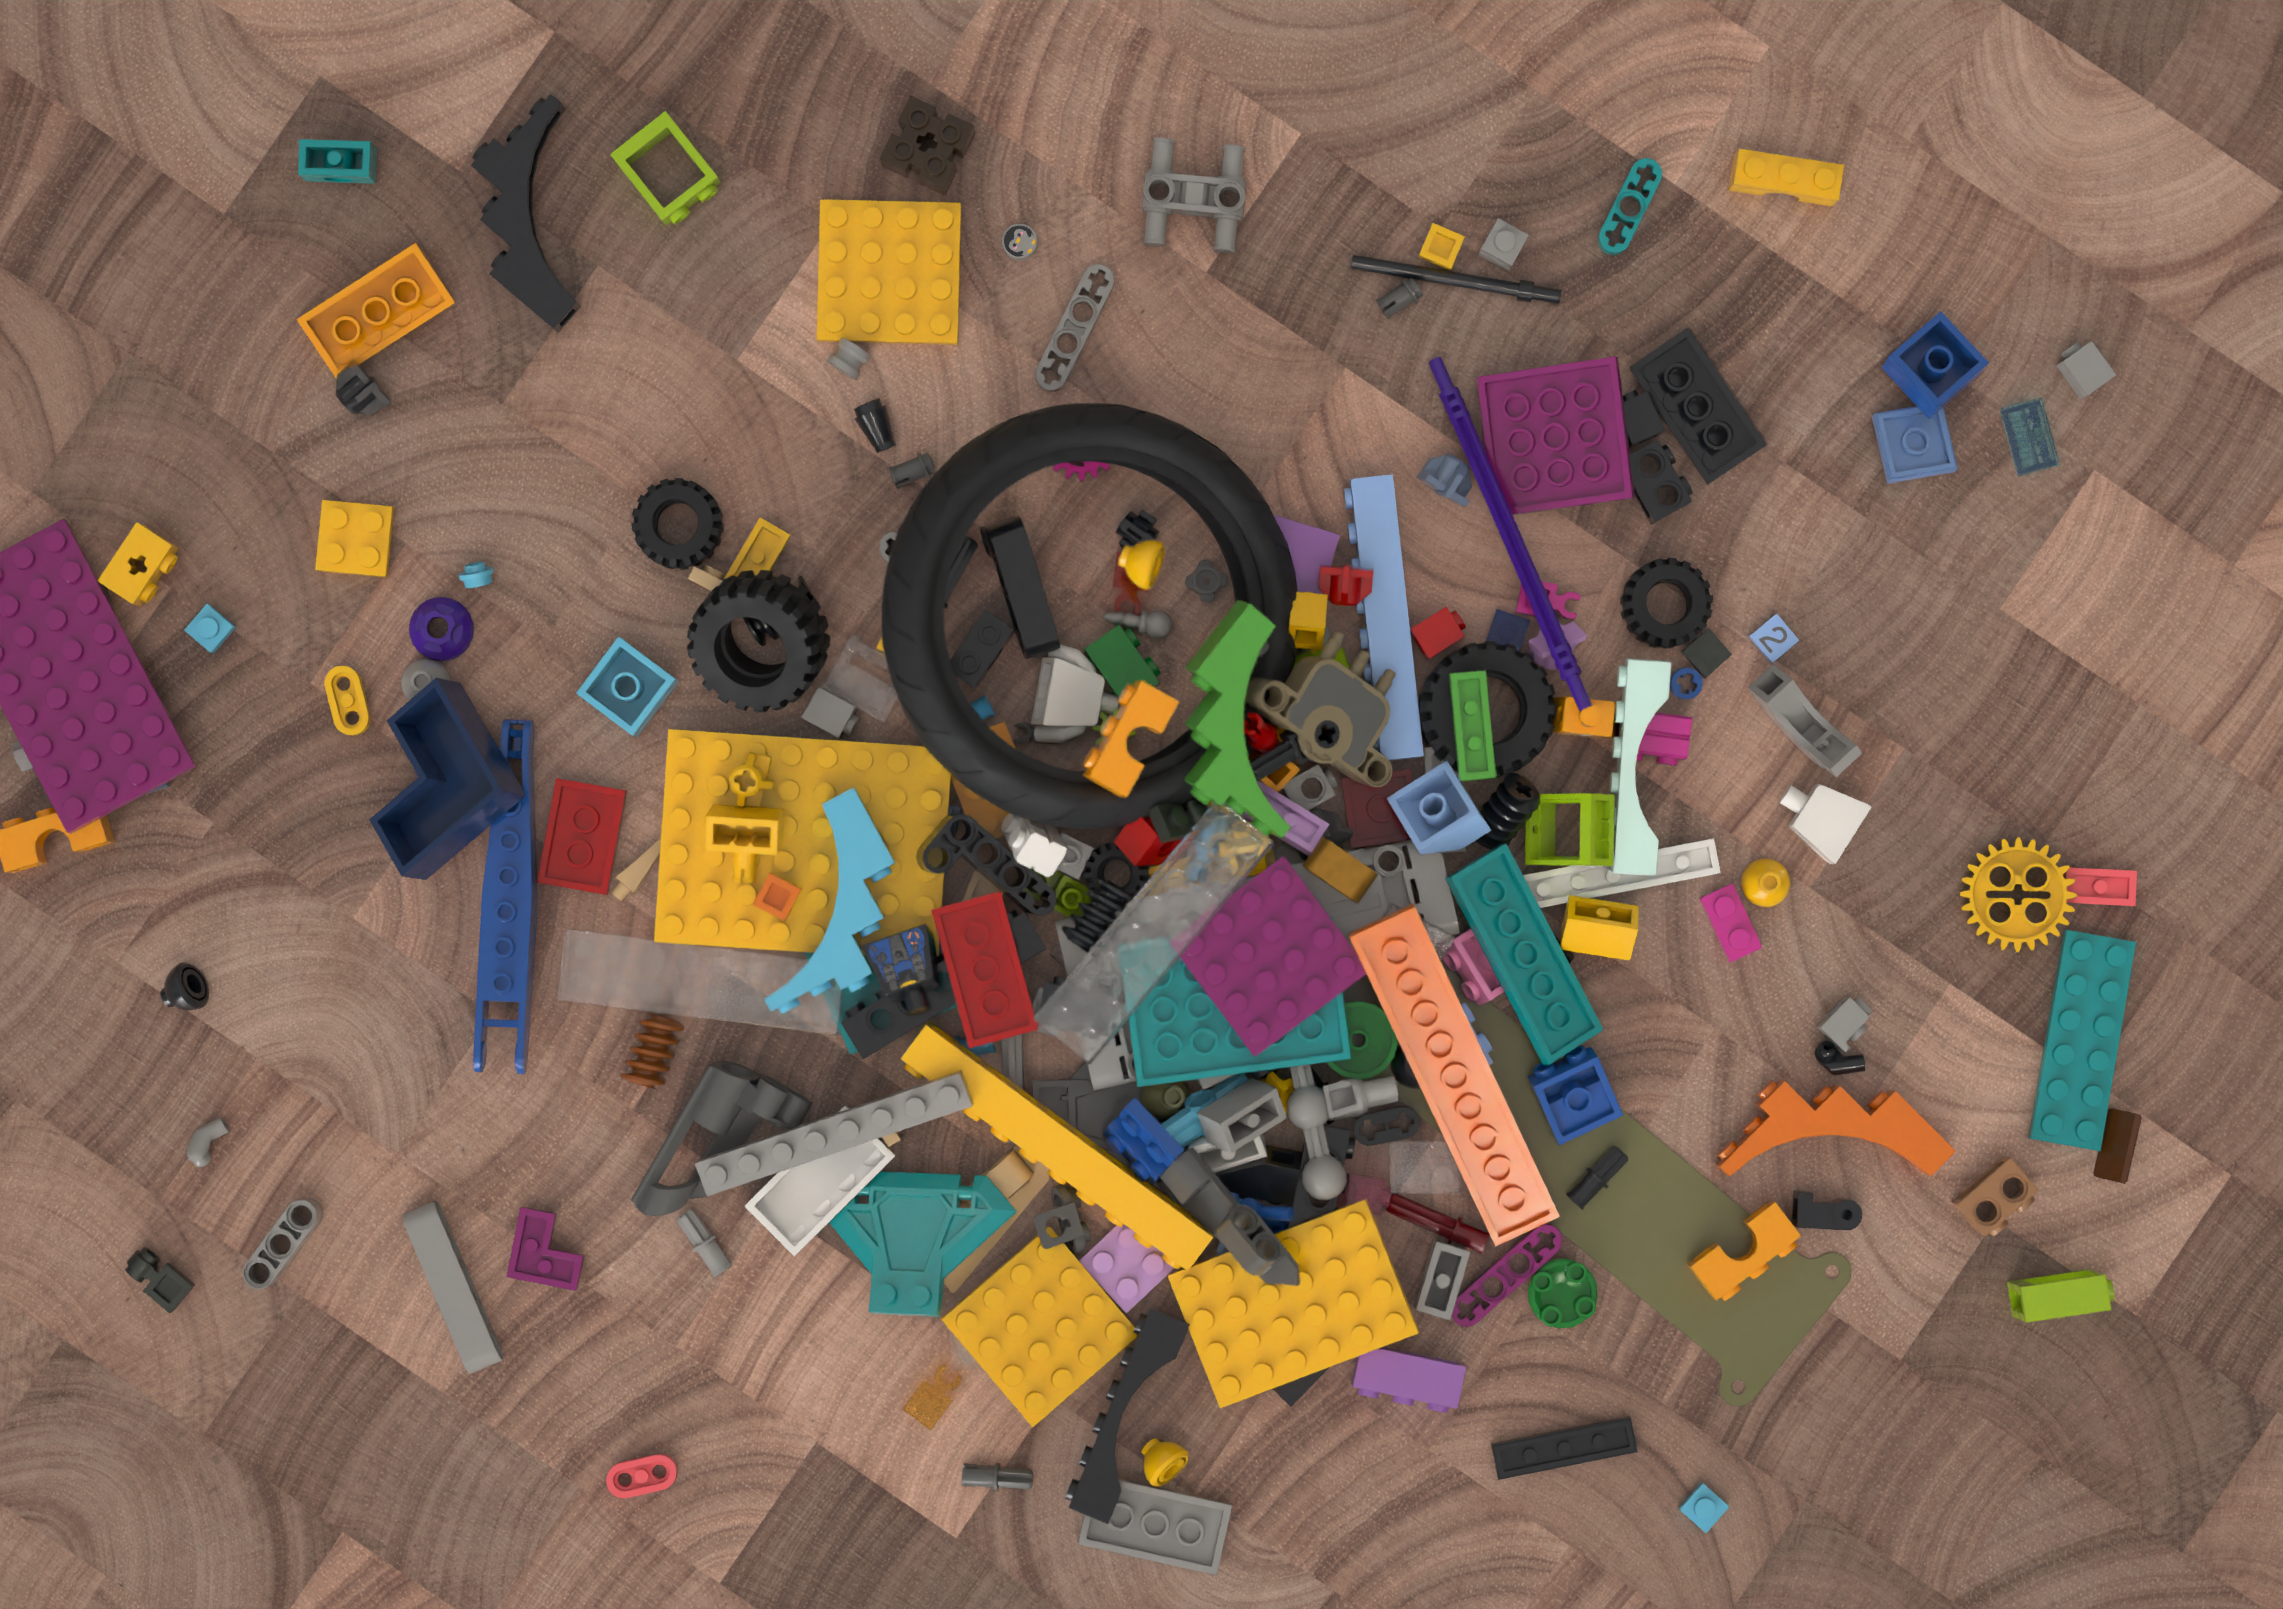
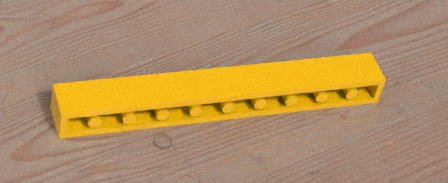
[901,1020,1214,1271]

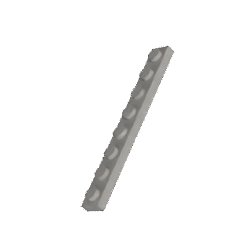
[695,1070,974,1196]

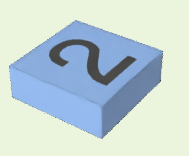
[1748,614,1800,663]

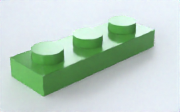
[1449,670,1496,782]

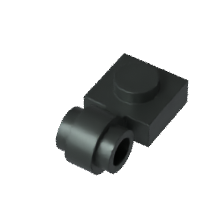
[1148,799,1212,843]
[125,1247,195,1313]

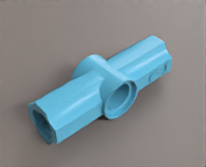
[1161,1073,1248,1148]

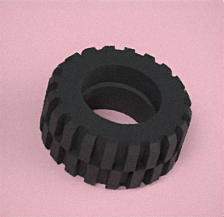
[687,570,830,713]
[1418,641,1557,778]

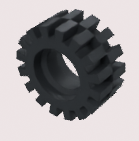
[1084,842,1151,904]

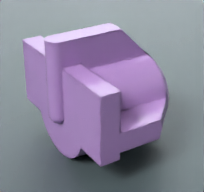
[1529,621,1586,670]

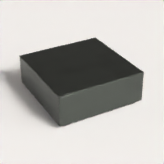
[1681,628,1732,679]

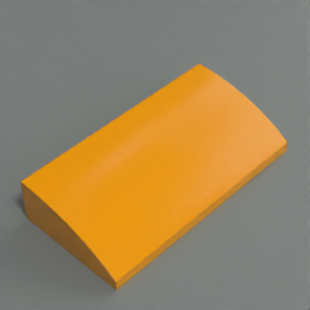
[296,242,455,379]

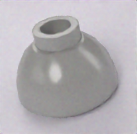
[401,658,451,701]

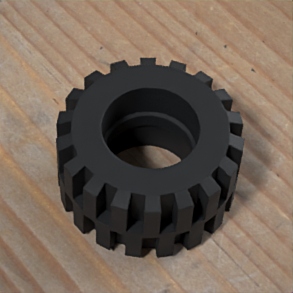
[631,478,724,570]
[1620,558,1713,649]

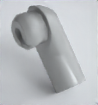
[186,1117,229,1167]

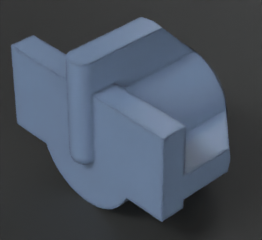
[1416,454,1472,507]

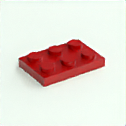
[537,778,627,895]

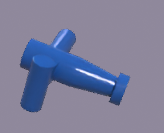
[1230,1192,1294,1234]

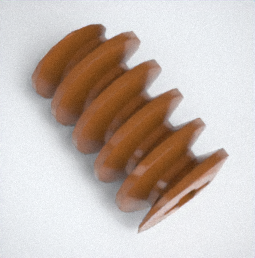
[620,1010,684,1089]

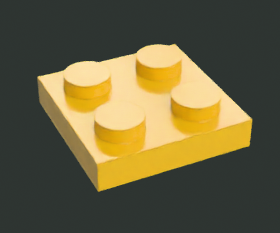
[315,500,395,578]

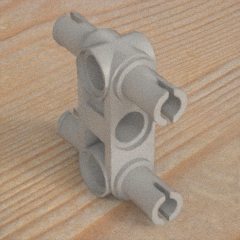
[1142,138,1247,254]

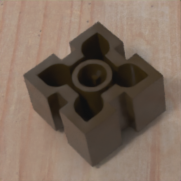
[880,95,975,196]

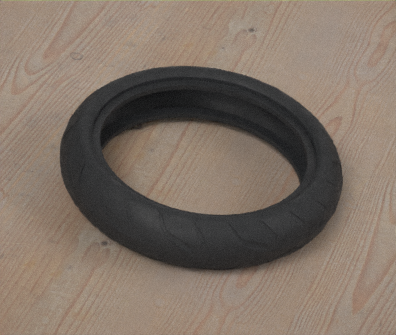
[882,403,1298,829]

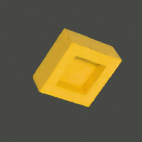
[1418,223,1465,271]

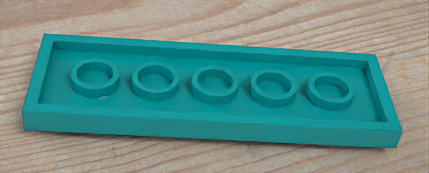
[1445,843,1604,1065]
[2028,930,2136,1151]

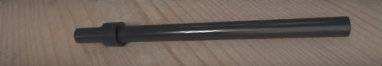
[1351,255,1561,304]

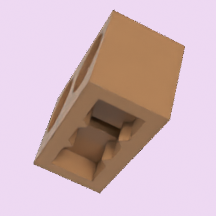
[1951,1156,2039,1237]

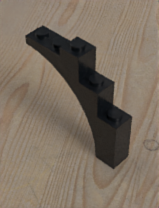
[471,94,581,333]

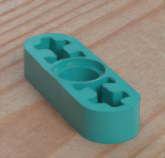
[1598,158,1662,255]

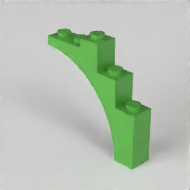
[1184,600,1291,838]

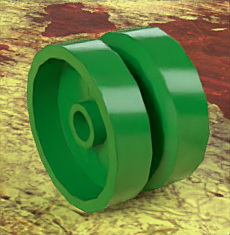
[1327,1001,1398,1079]

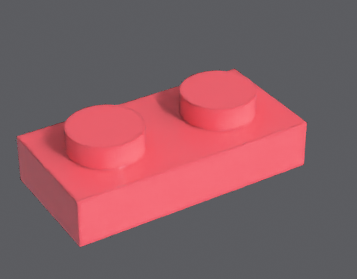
[2063,867,2137,906]

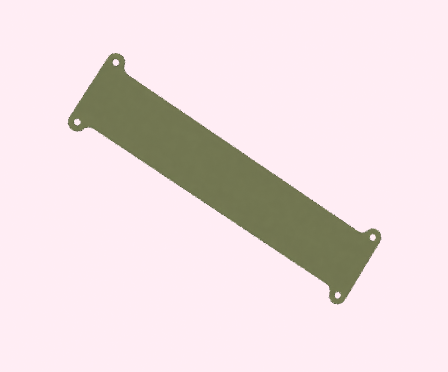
[1273,841,1851,1407]

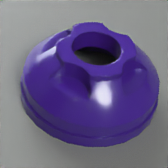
[409,597,474,661]

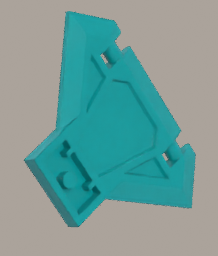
[829,1171,1017,1317]

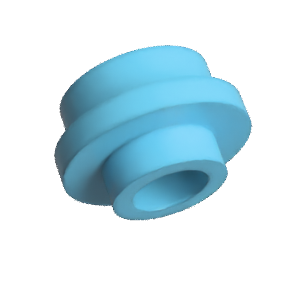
[458,561,494,588]

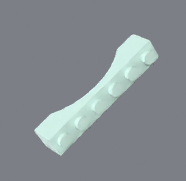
[1609,658,1671,876]

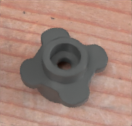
[1185,560,1227,602]

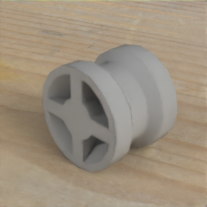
[827,337,871,380]

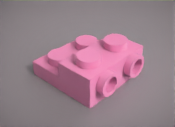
[1442,928,1504,1006]

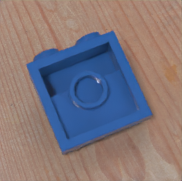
[1527,1046,1623,1145]
[1103,1098,1184,1186]

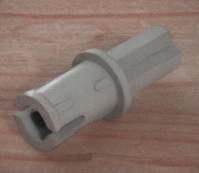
[677,1209,733,1277]

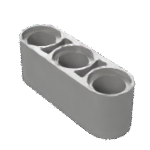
[243,1198,323,1289]

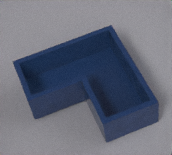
[369,678,526,880]

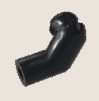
[1815,1041,1865,1075]

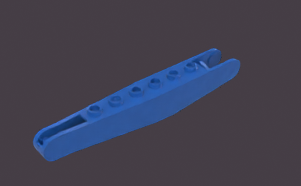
[473,719,538,1074]

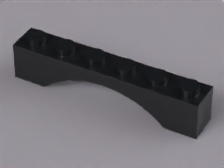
[1065,1308,1190,1524]

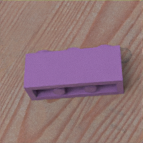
[1351,1347,1466,1413]

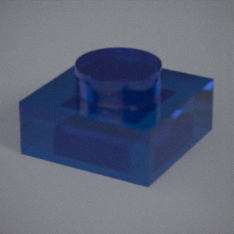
[1485,609,1530,652]

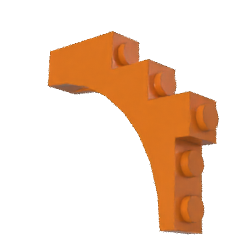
[1715,1080,1956,1176]

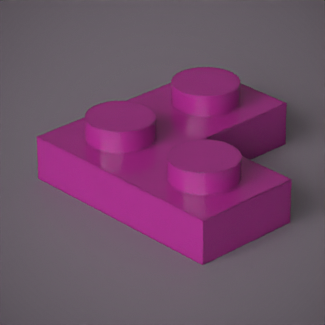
[506,1207,585,1291]

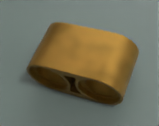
[1302,836,1378,904]

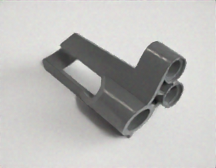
[631,1061,813,1216]

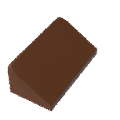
[2093,1108,2142,1184]

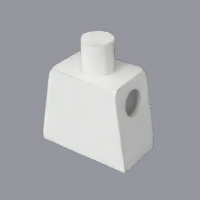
[1779,784,1871,864]

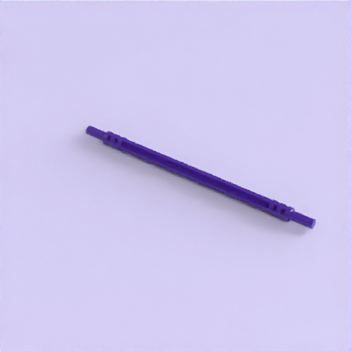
[1429,357,1592,712]

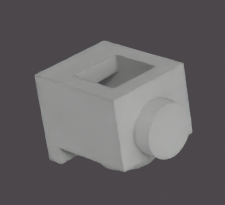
[1815,997,1873,1052]

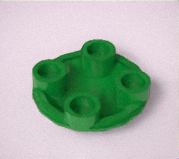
[1528,1258,1598,1329]

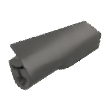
[1159,1147,1300,1286]

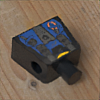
[862,924,940,1016]

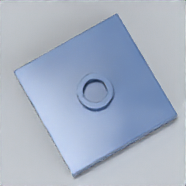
[1872,406,1958,484]

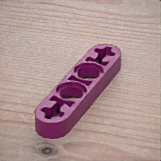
[1452,1223,1562,1327]

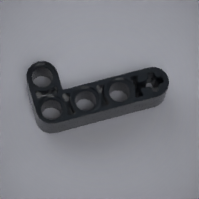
[980,516,1060,659]
[916,814,1057,916]

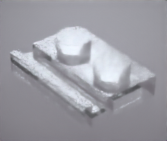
[1389,1141,1461,1194]

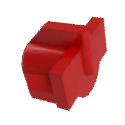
[1318,564,1374,606]

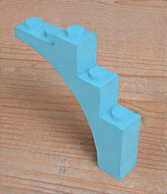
[764,787,896,1014]

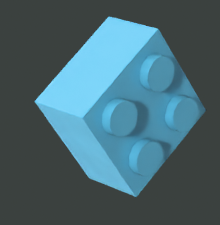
[576,636,680,738]

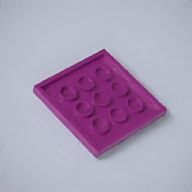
[1477,356,1635,515]
[1169,856,1366,1057]

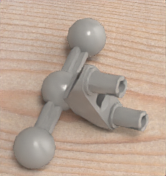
[1287,1064,1398,1200]

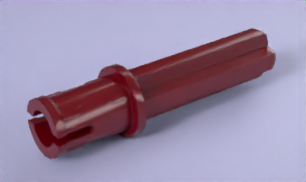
[1386,1193,1490,1254]

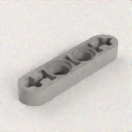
[1035,264,1114,392]

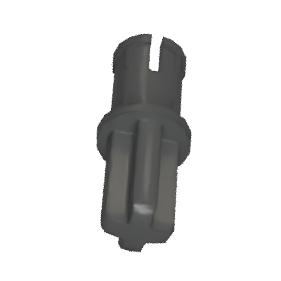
[962,1463,1034,1491]

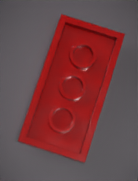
[931,891,1038,1048]

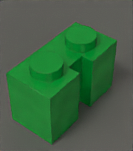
[1084,625,1161,699]

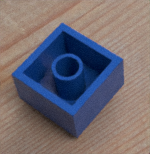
[1881,311,1989,419]

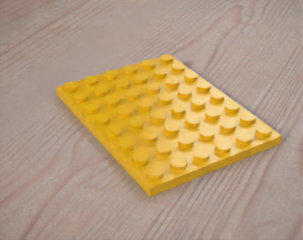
[654,729,951,961]

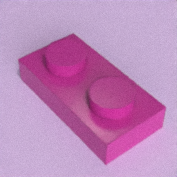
[1699,883,1763,962]

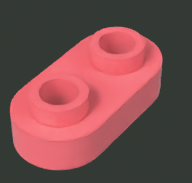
[606,1453,678,1498]

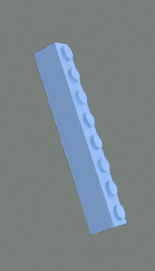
[1343,474,1424,761]

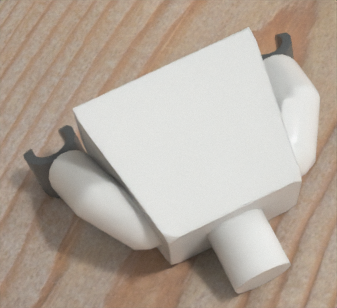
[1014,644,1118,744]

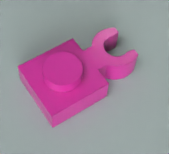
[1515,581,1581,620]

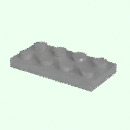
[1078,1478,1232,1575]

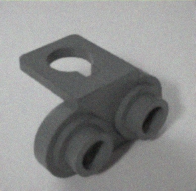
[1033,1184,1091,1254]

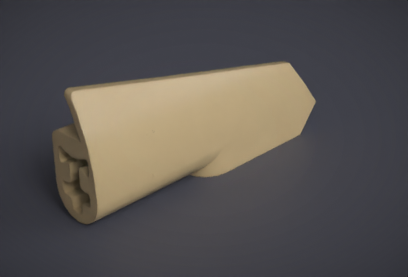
[944,1145,1049,1293]

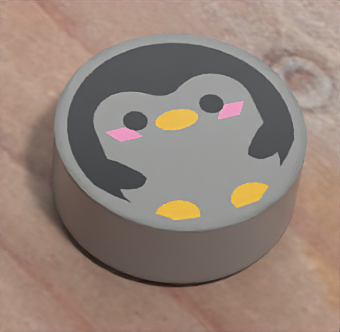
[1002,224,1037,261]

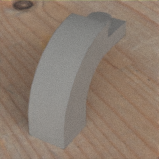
[1748,664,1862,777]

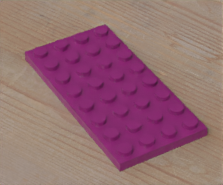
[0,519,197,834]

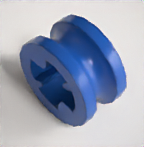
[1669,668,1703,699]

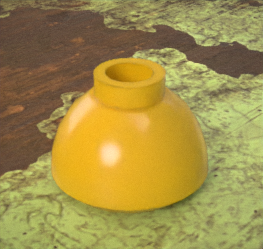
[1119,540,1165,590]
[1741,858,1791,907]
[1141,1438,1189,1486]

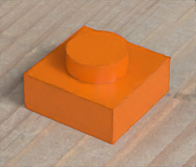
[753,873,802,921]

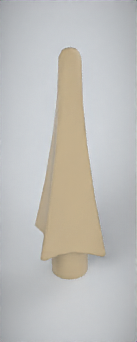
[610,837,661,901]

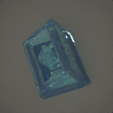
[2000,398,2060,476]

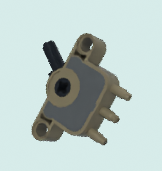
[1245,631,1396,787]

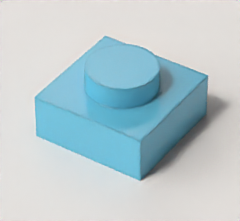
[184,604,236,654]
[1678,1482,1729,1533]

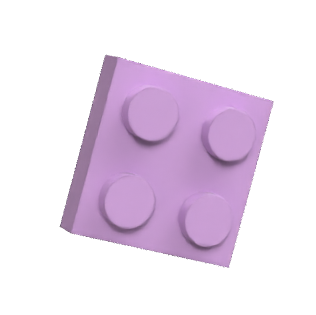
[1078,1224,1174,1313]

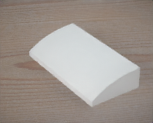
[745,1104,896,1256]

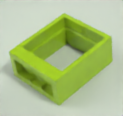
[610,111,721,226]
[1525,793,1615,866]
[2007,1269,2115,1323]

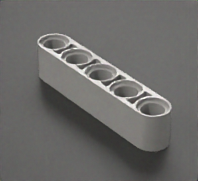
[402,1201,504,1374]

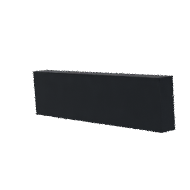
[1491,1416,1638,1480]

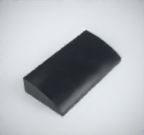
[1629,328,1768,485]

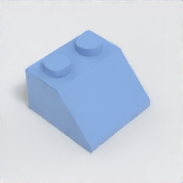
[1387,761,1491,854]

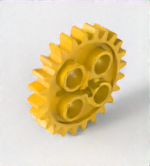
[1960,837,2077,952]

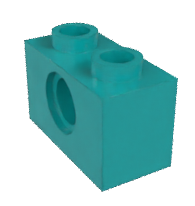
[298,139,377,184]

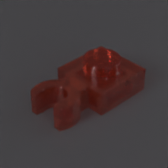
[1112,551,1148,615]

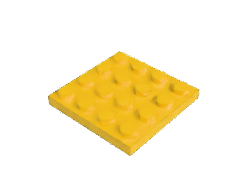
[817,199,961,345]
[940,1226,1139,1427]

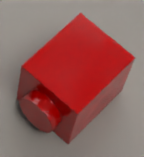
[1410,606,1466,661]

